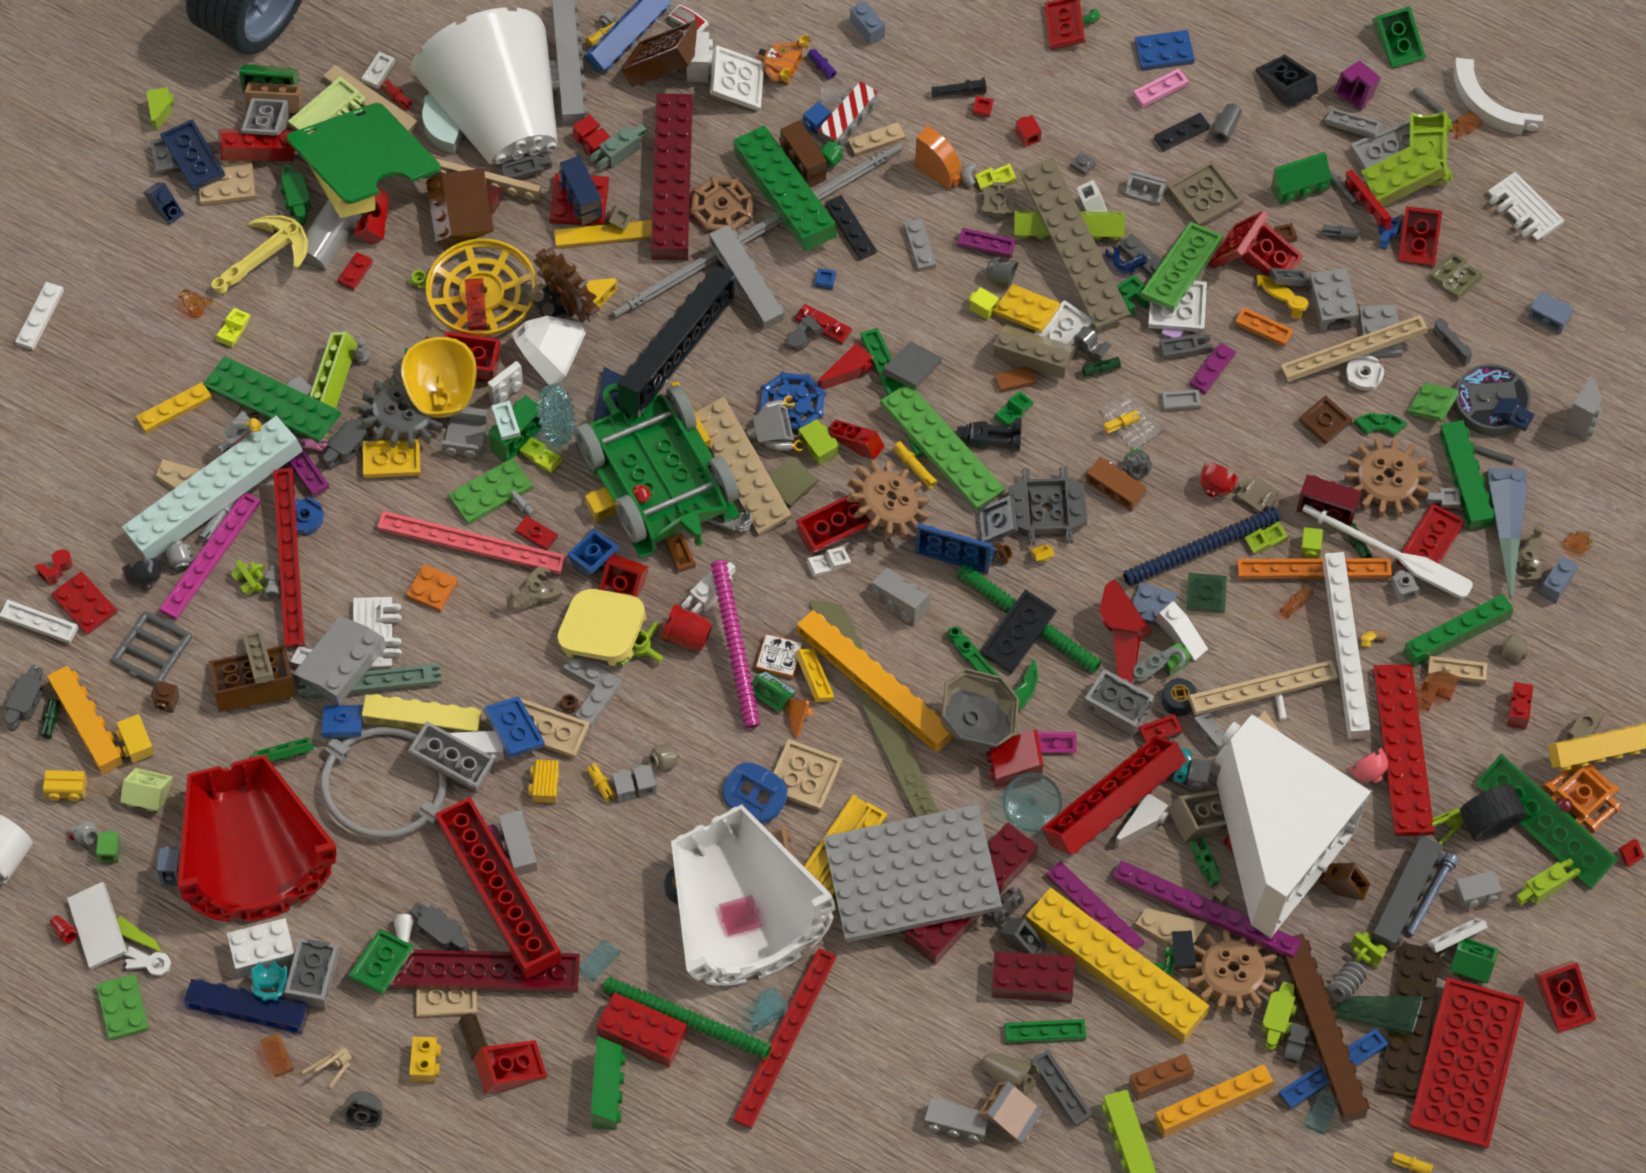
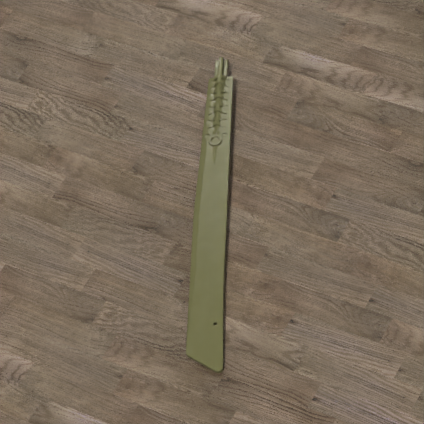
[810,600,938,817]

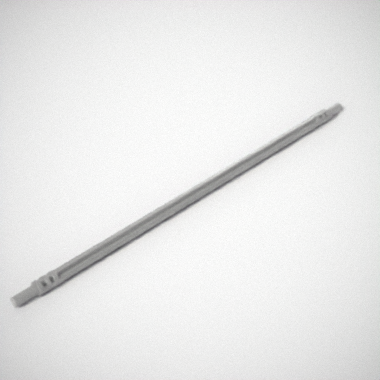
[612,143,903,318]

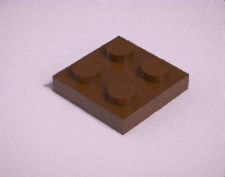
[1299,395,1352,445]

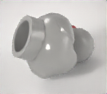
[69,821,98,845]

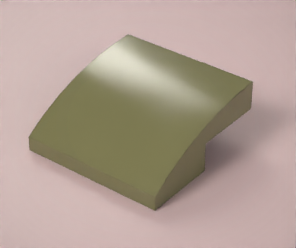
[1429,252,1483,300]
[769,456,819,507]

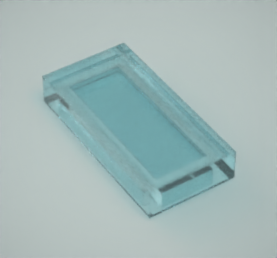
[579,939,620,981]
[1305,1090,1336,1135]

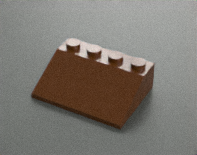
[621,20,698,87]
[426,168,494,250]
[209,645,296,712]

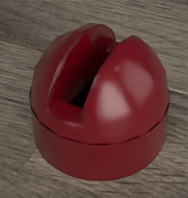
[1556,797,1572,813]

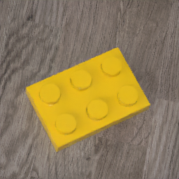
[993,284,1061,334]
[363,439,421,478]

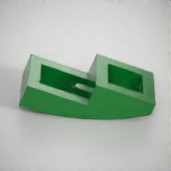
[994,391,1034,426]

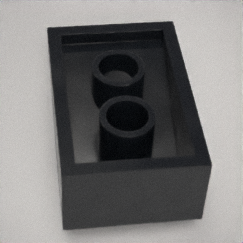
[1255,54,1318,107]

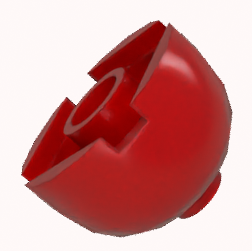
[1200,463,1238,498]

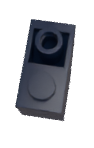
[143,182,184,224]

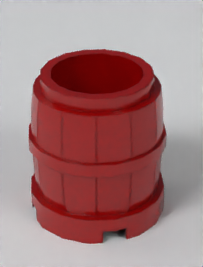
[660,604,713,652]

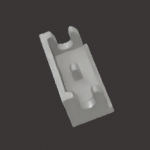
[1125,170,1167,205]
[1193,712,1226,755]

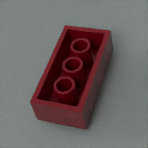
[991,951,1075,1003]

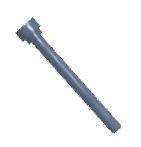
[1407,853,1459,936]

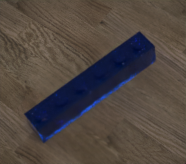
[184,978,309,1034]

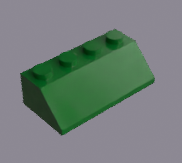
[591,1037,626,1130]

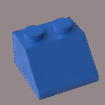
[567,529,619,576]

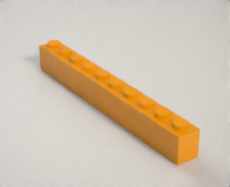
[797,610,953,753]

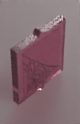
[719,895,762,936]

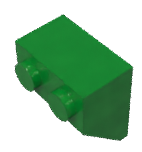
[1450,938,1499,984]

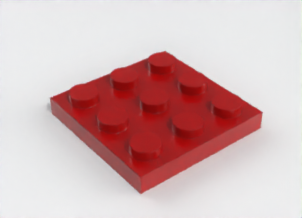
[549,173,610,226]
[1209,211,1268,269]

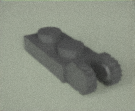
[1433,319,1472,366]
[1159,334,1213,359]

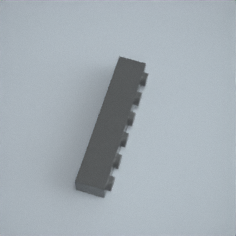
[1372,836,1444,951]

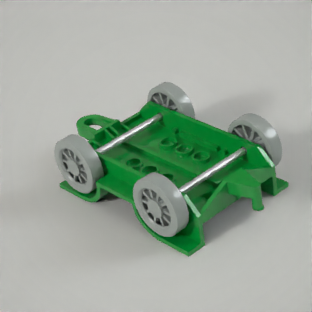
[574,384,740,559]

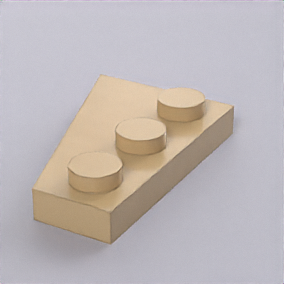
[1135,908,1207,947]

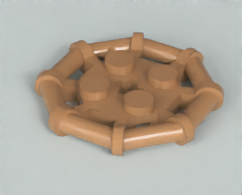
[690,176,756,232]

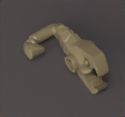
[1503,523,1545,583]
[506,566,562,611]

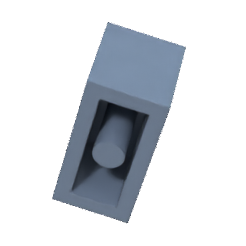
[850,1,885,45]
[1528,292,1574,334]
[1540,556,1578,603]
[157,847,180,887]

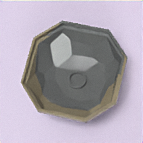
[941,668,1019,748]

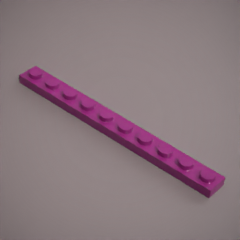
[1112,860,1302,957]

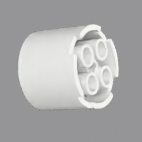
[0,815,33,885]

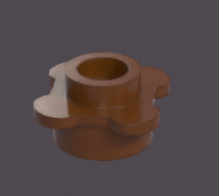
[995,543,1012,564]

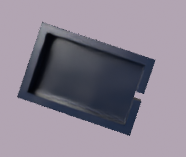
[558,155,602,225]

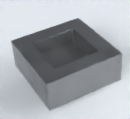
[1071,151,1097,176]

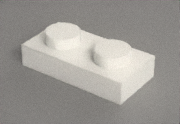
[361,52,395,89]

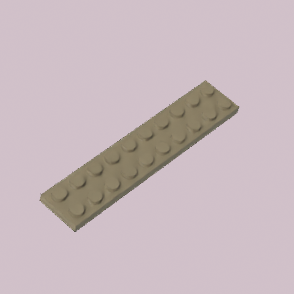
[1019,157,1130,330]

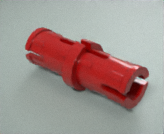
[381,80,412,110]

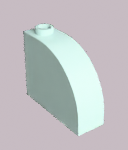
[422,93,463,154]

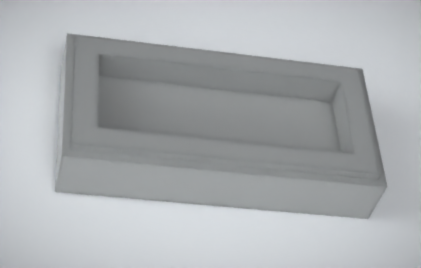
[1161,390,1201,412]

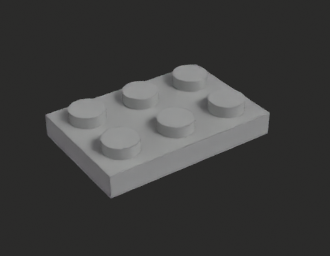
[1359,305,1403,357]

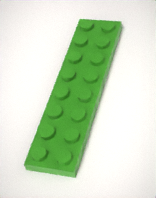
[880,385,1005,511]

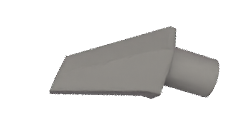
[511,490,535,516]

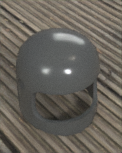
[986,257,1019,287]

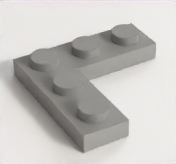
[563,655,623,727]

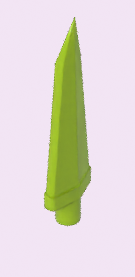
[117,916,162,953]

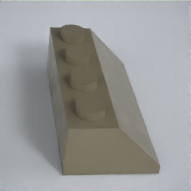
[993,325,1076,379]

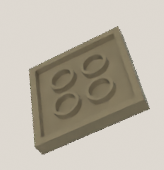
[1167,161,1244,226]

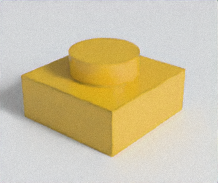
[1030,544,1055,562]

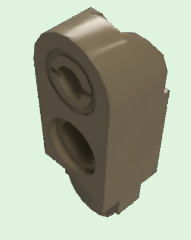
[1566,707,1605,740]

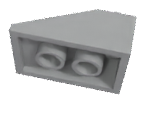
[241,98,289,135]

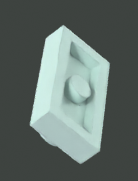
[491,401,520,441]

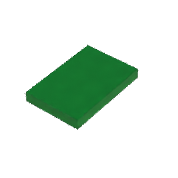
[348,929,414,996]

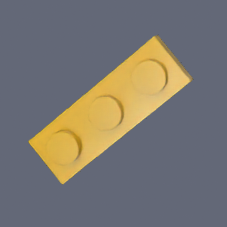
[795,649,835,702]

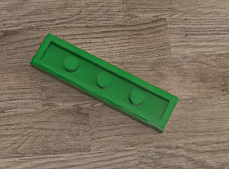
[1004,1019,1086,1044]

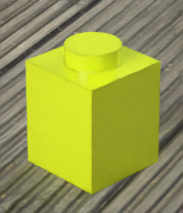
[968,287,999,320]

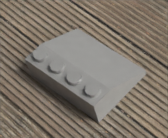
[293,616,386,705]

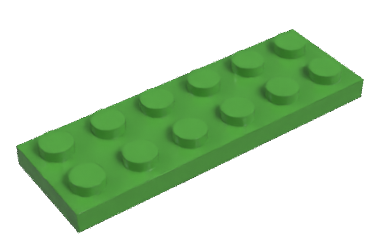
[1140,222,1223,312]

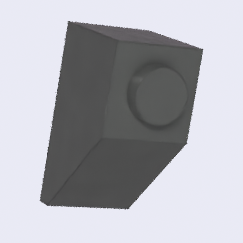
[999,917,1047,954]

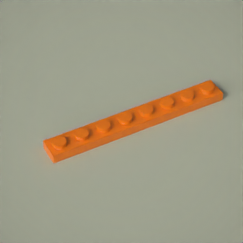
[1237,558,1392,579]

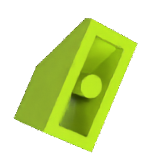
[146,87,175,131]

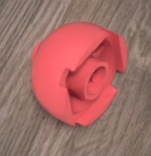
[1348,748,1388,784]

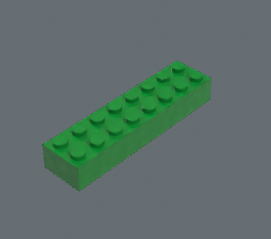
[733,125,837,252]

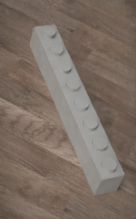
[552,0,588,125]

